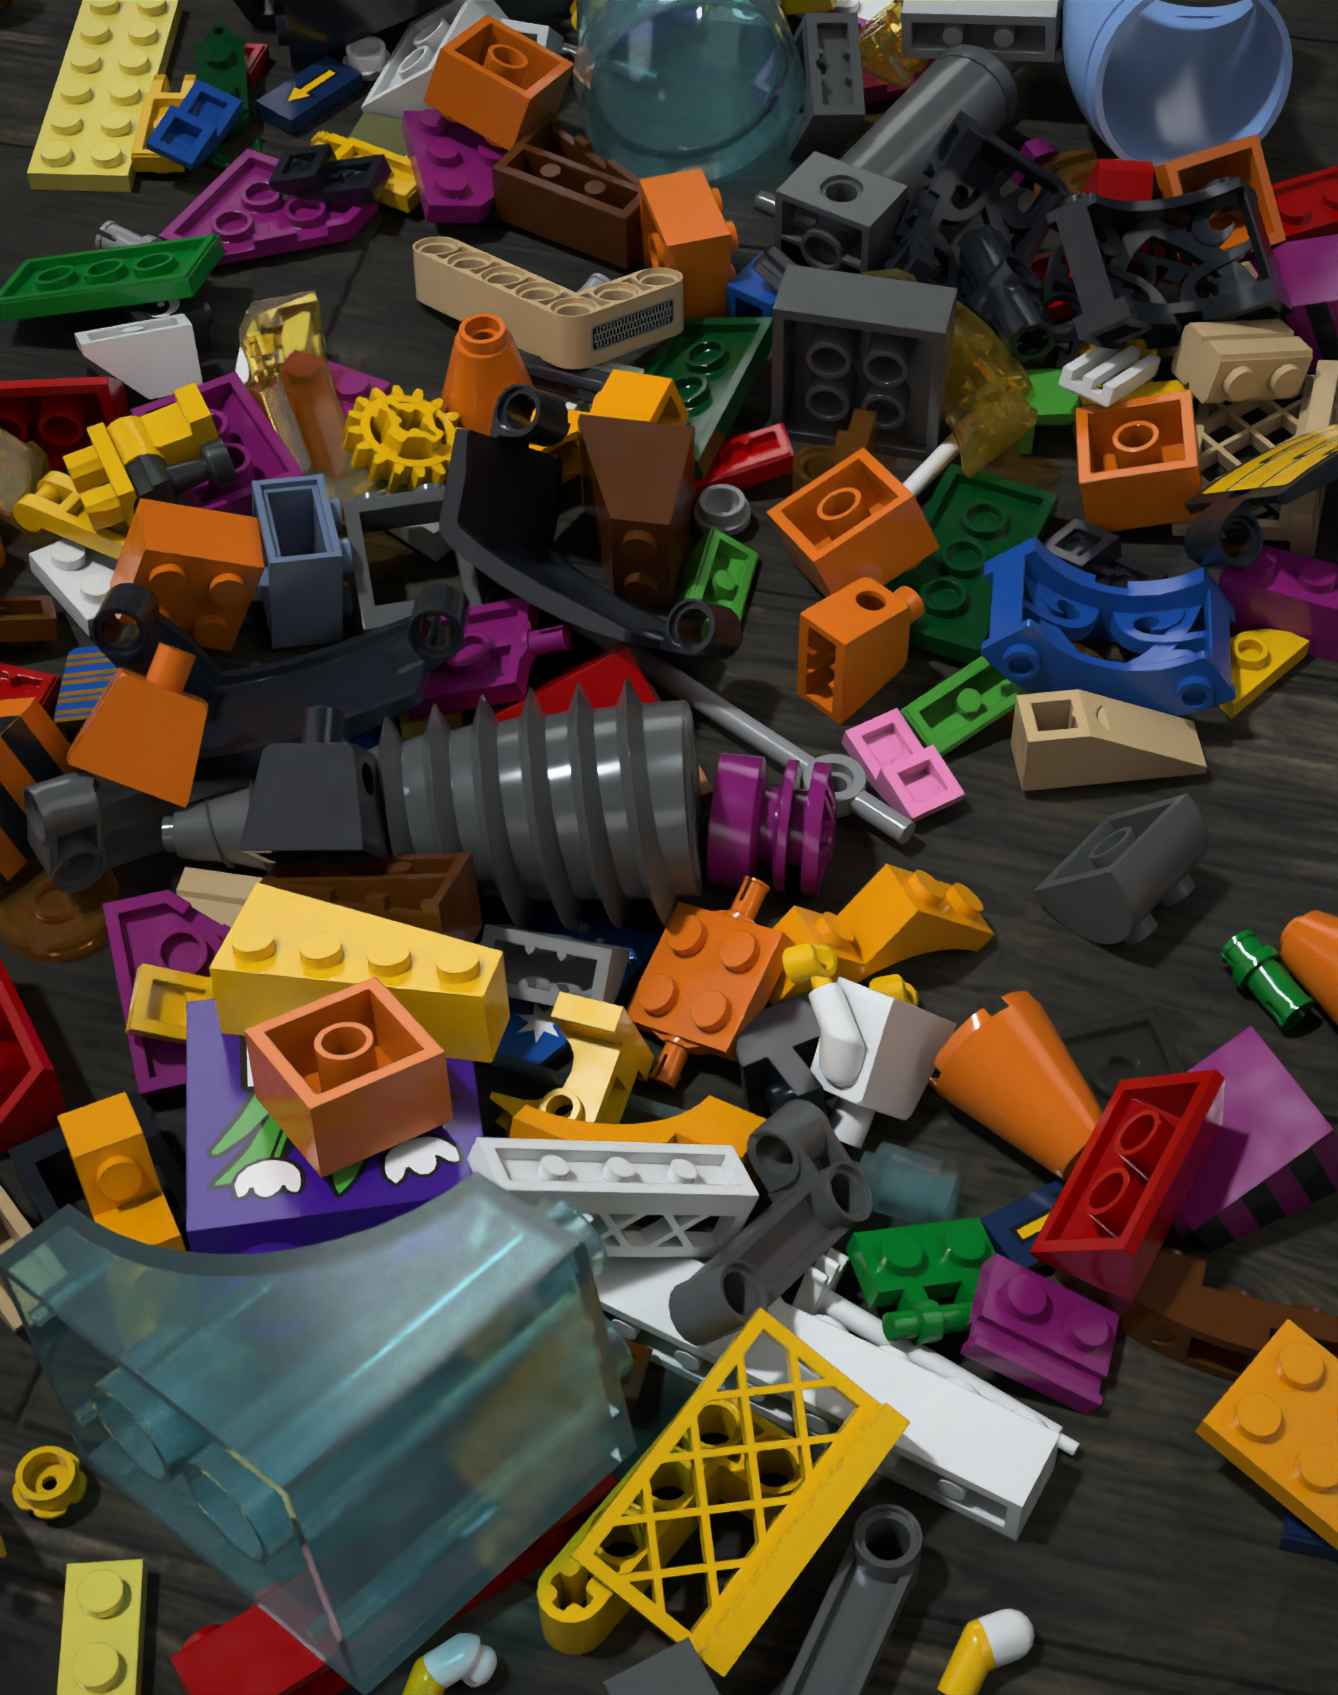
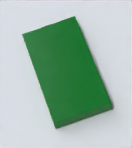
[0,234,225,322]

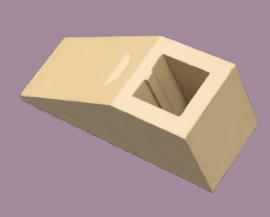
[1011,689,1207,791]

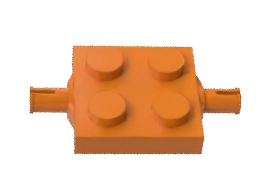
[626,876,795,1090]

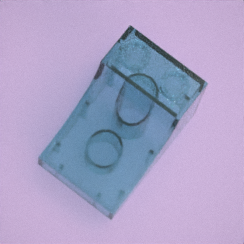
[0,1171,637,1695]

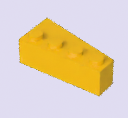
[209,882,510,1063]

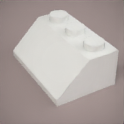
[361,0,509,119]

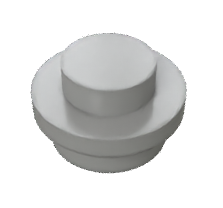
[693,484,751,536]

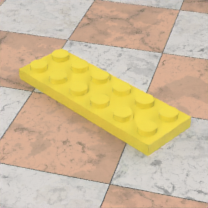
[27,0,183,192]

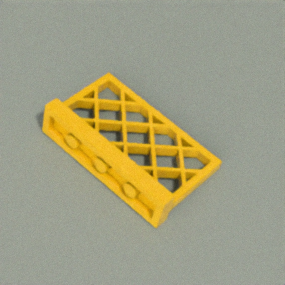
[569,1307,911,1678]

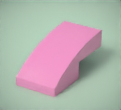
[841,708,965,822]

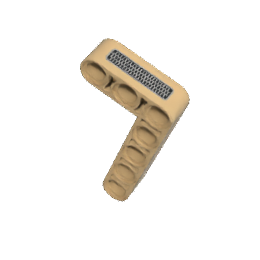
[413,236,684,369]

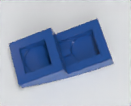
[146,79,243,170]

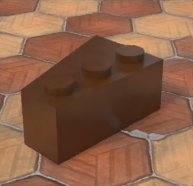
[492,112,641,270]
[260,852,483,943]

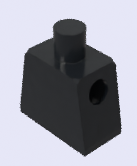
[241,706,387,863]

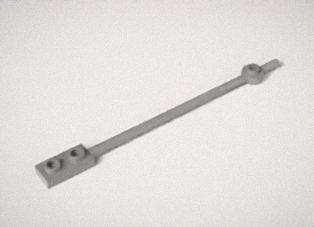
[353,478,916,844]

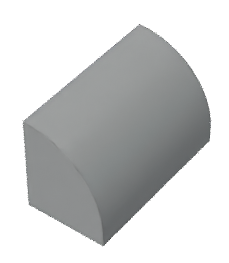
[481,924,630,1006]

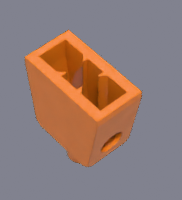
[796,577,925,725]
[66,642,208,808]

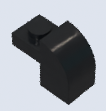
[736,990,827,1116]

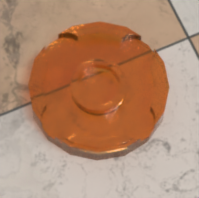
[0,855,122,963]

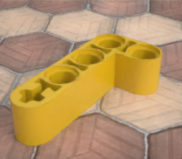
[537,1391,802,1655]

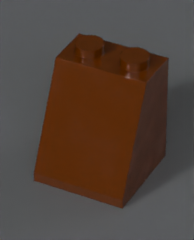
[578,414,696,609]

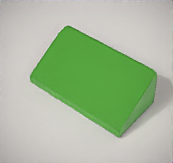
[672,526,760,638]
[900,656,1031,757]

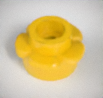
[12,1446,87,1519]

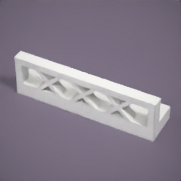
[463,1137,760,1258]

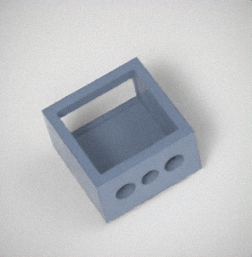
[252,474,353,649]

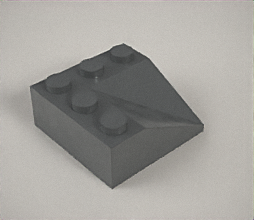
[771,264,958,461]

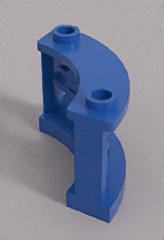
[981,536,1236,716]

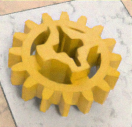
[342,385,464,493]

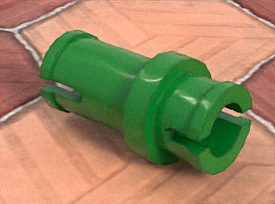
[1219,929,1316,1031]

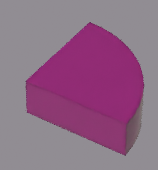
[1011,138,1061,186]

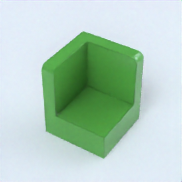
[1014,368,1081,455]

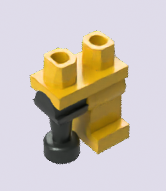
[62,382,238,532]

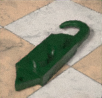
[194,21,263,172]

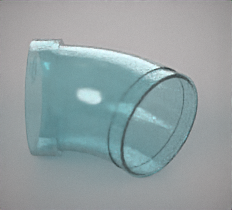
[573,0,804,186]

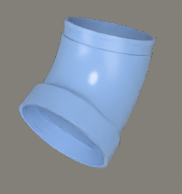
[1061,0,1293,165]

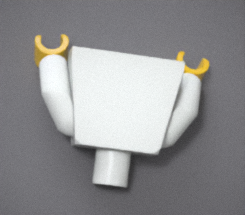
[782,942,957,1148]

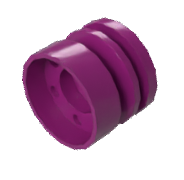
[707,752,838,897]

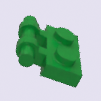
[845,1217,996,1345]

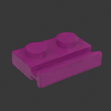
[960,1253,1120,1415]

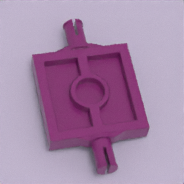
[406,597,572,720]

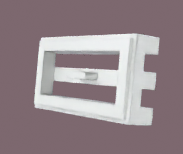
[1058,345,1161,407]

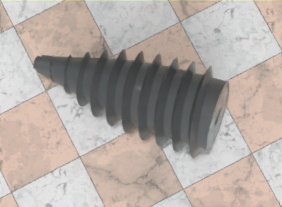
[162,676,704,930]

